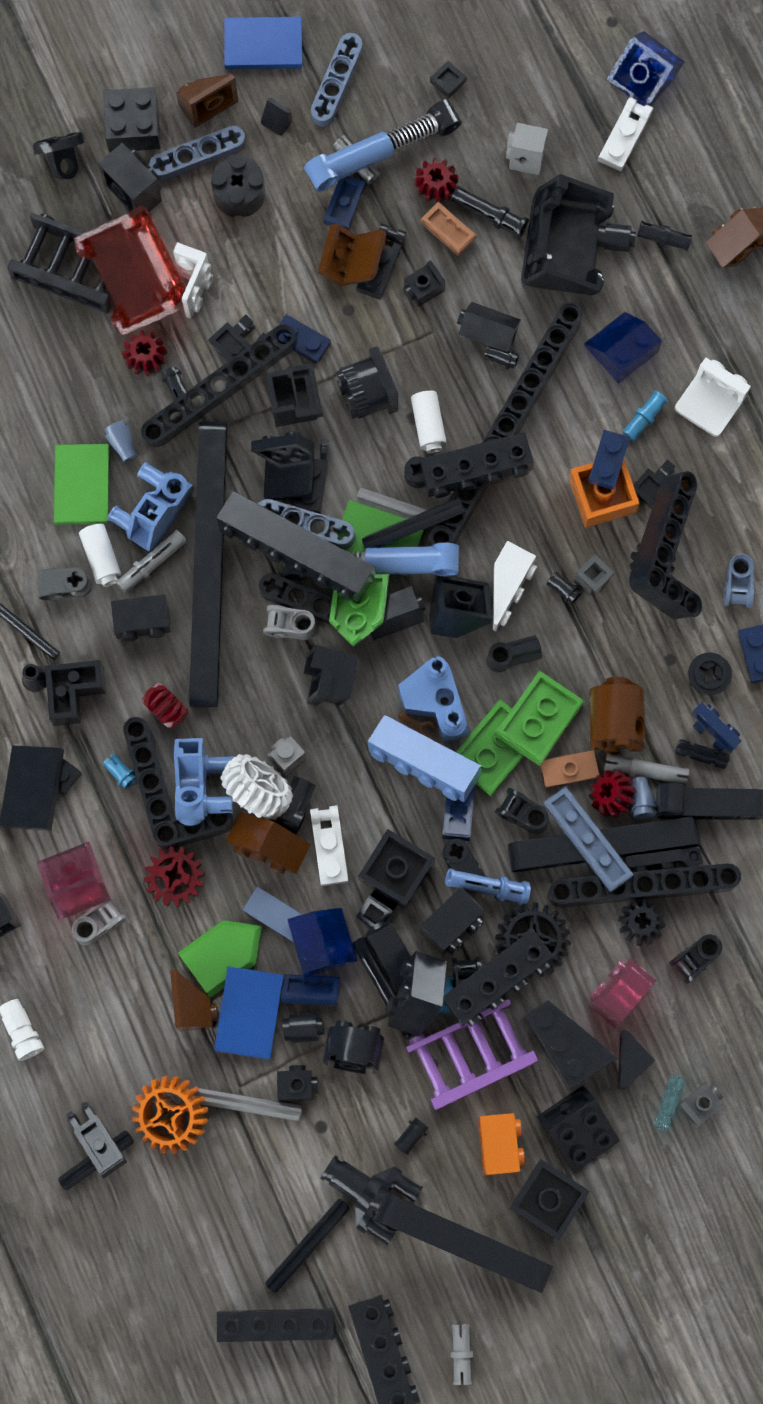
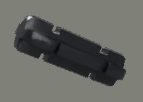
[675,739,730,769]

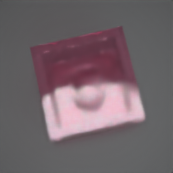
[37,842,111,921]
[590,958,657,1028]

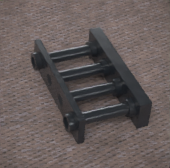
[7,213,132,314]

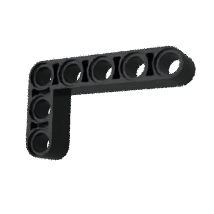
[629,471,702,619]
[123,717,233,850]

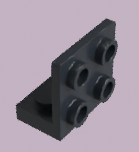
[536,1086,619,1172]

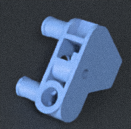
[107,462,194,552]
[398,656,470,742]
[174,738,233,826]

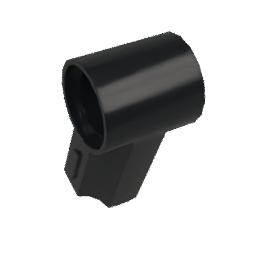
[486,635,543,672]
[271,776,316,835]

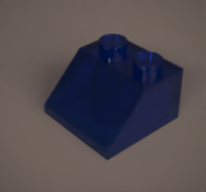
[607,31,685,106]
[584,312,662,384]
[287,908,357,977]

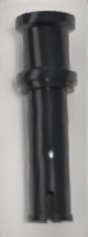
[451,186,529,240]

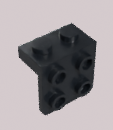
[251,432,314,500]

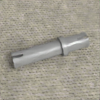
[115,529,187,595]
[604,753,689,786]

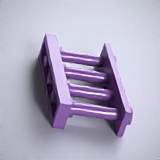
[406,999,538,1111]

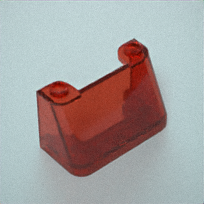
[73,205,186,336]

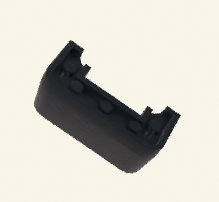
[521,174,614,295]

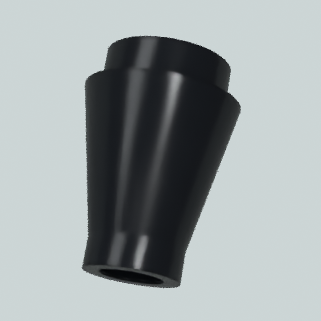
[22,664,47,692]

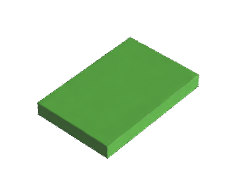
[54,444,110,525]
[337,499,425,577]
[494,671,585,766]
[456,699,524,797]

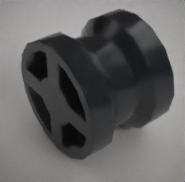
[404,456,425,488]

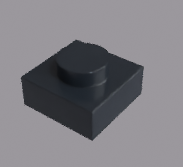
[430,61,467,99]
[58,759,82,795]

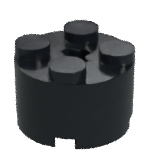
[211,154,265,217]
[323,1020,384,1074]

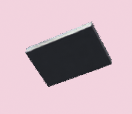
[0,745,64,831]

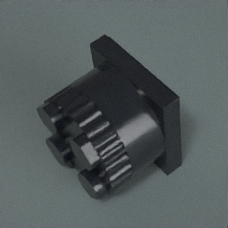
[336,346,398,419]

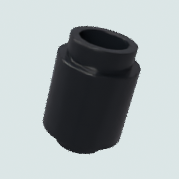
[597,223,636,252]
[282,1013,324,1043]

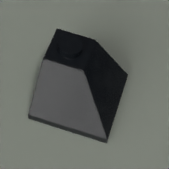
[429,575,492,638]

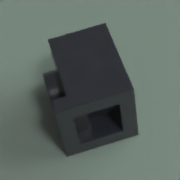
[403,260,445,307]

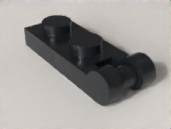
[356,223,407,300]

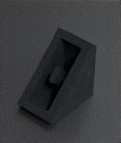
[618,1030,655,1089]

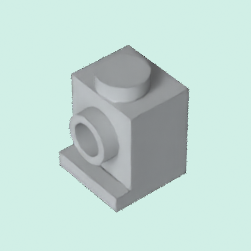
[268,736,306,776]

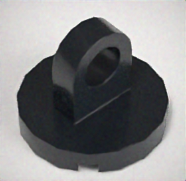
[32,132,85,180]

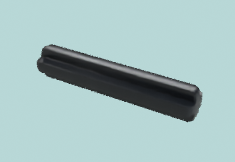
[58,1131,134,1190]

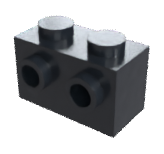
[111,594,171,642]

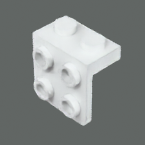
[675,357,751,437]

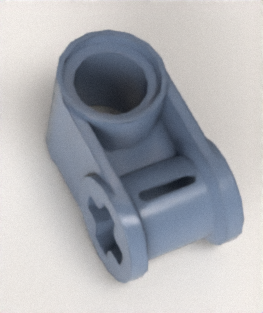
[723,554,754,608]

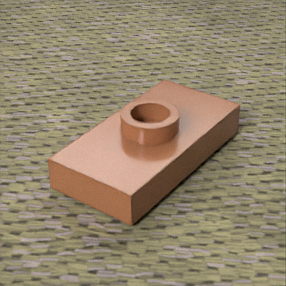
[420,202,477,257]
[540,750,599,789]

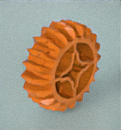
[132,1076,209,1154]

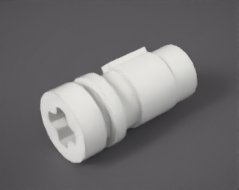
[0,999,45,1061]

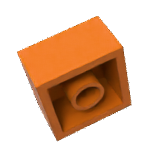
[569,459,639,528]
[478,1113,525,1176]

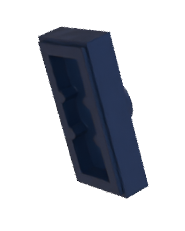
[442,787,475,841]
[281,974,340,1005]

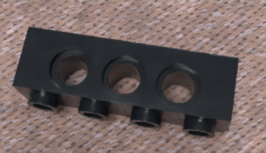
[217,1308,334,1342]

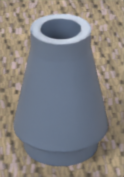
[104,420,138,462]
[630,777,657,820]

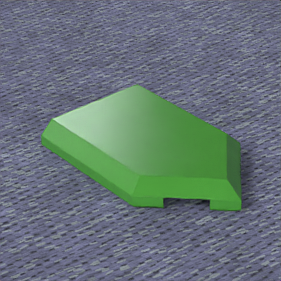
[329,574,390,647]
[178,920,262,998]

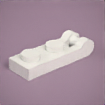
[598,97,653,172]
[310,805,348,886]

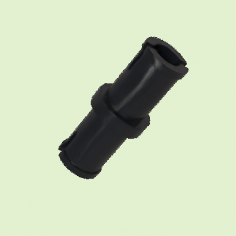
[637,220,692,251]

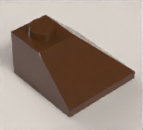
[176,74,239,128]
[170,970,218,1032]

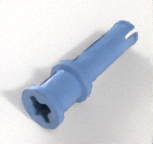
[445,869,531,906]

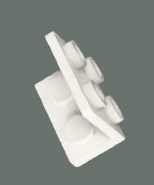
[173,242,213,319]

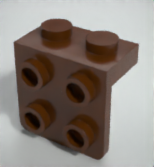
[318,224,386,286]

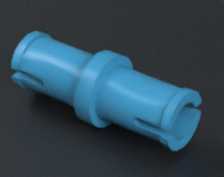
[621,391,668,443]

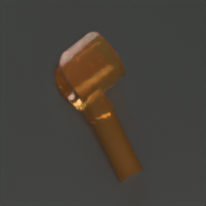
[398,712,435,738]

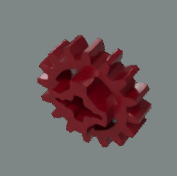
[144,846,205,907]

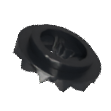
[688,652,732,696]

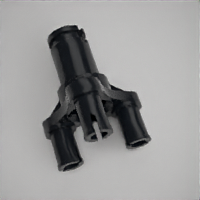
[320,1155,423,1246]

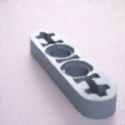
[311,33,363,127]
[149,126,246,181]
[258,499,356,549]

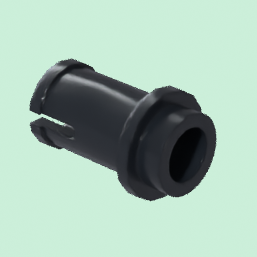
[484,346,519,370]
[162,366,187,401]
[546,571,582,604]
[394,1117,428,1155]

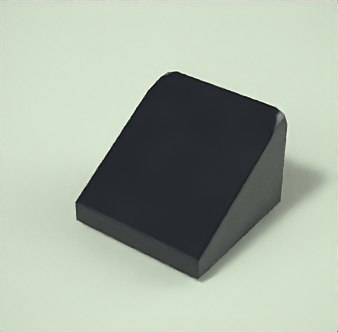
[261,97,292,136]
[356,890,397,927]

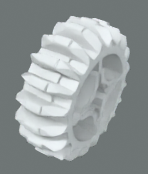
[221,754,293,820]

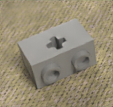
[506,123,548,175]

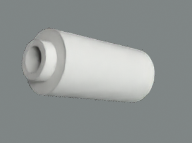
[411,391,447,454]
[79,524,122,587]

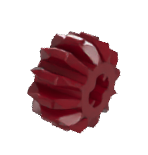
[414,157,459,203]
[122,330,168,376]
[142,683,189,729]
[588,770,637,817]

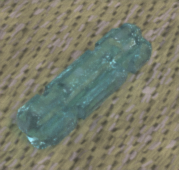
[654,1075,685,1131]

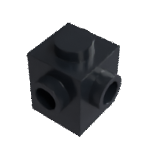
[277,1065,318,1101]

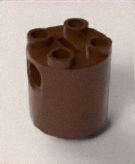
[589,677,645,754]

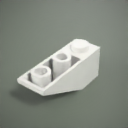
[493,541,538,631]

